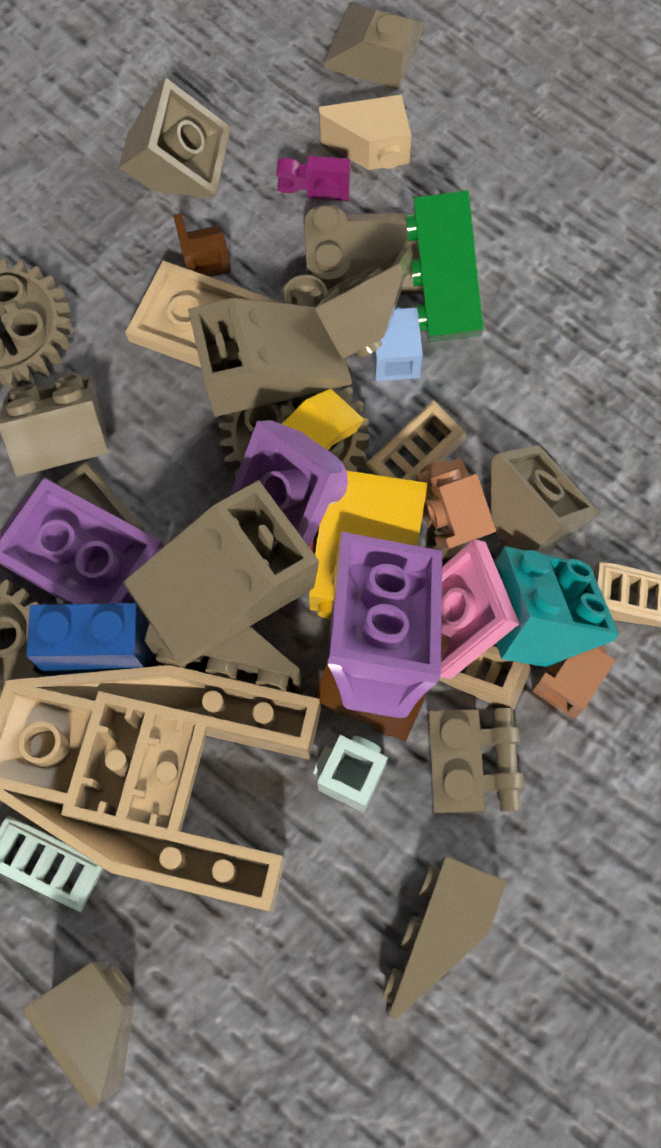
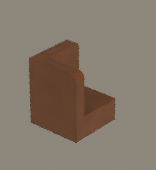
[173,213,231,277]

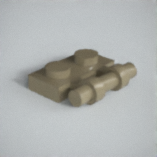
[428,708,524,815]

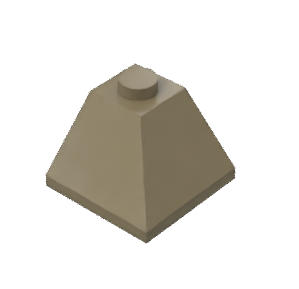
[324,3,425,89]
[119,77,231,199]
[315,246,414,359]
[491,445,599,555]
[22,961,134,1109]

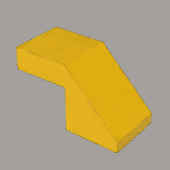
[282,389,365,450]

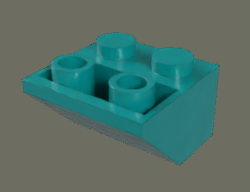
[494,546,619,667]

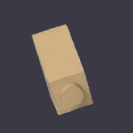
[318,94,412,170]

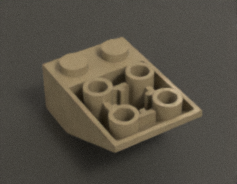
[188,298,352,417]
[124,480,319,668]
[144,623,303,695]

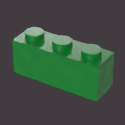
[405,190,484,343]

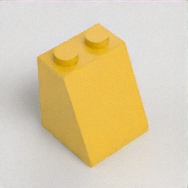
[309,471,428,620]

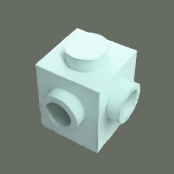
[313,735,388,813]

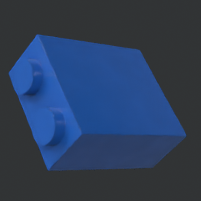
[26,603,156,676]

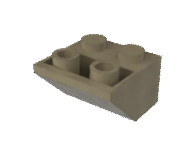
[0,373,108,477]

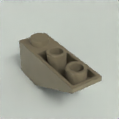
[381,856,507,1020]

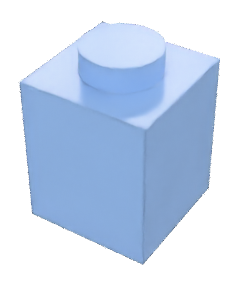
[372,306,423,381]

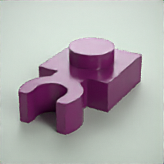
[276,156,350,201]

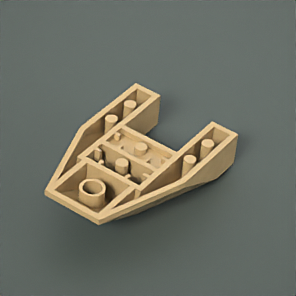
[0,665,321,913]

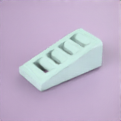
[0,816,104,912]

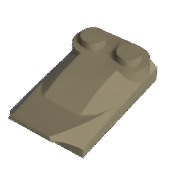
[304,204,422,295]

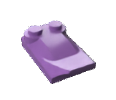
[229,420,348,547]
[0,478,165,604]
[327,532,442,718]

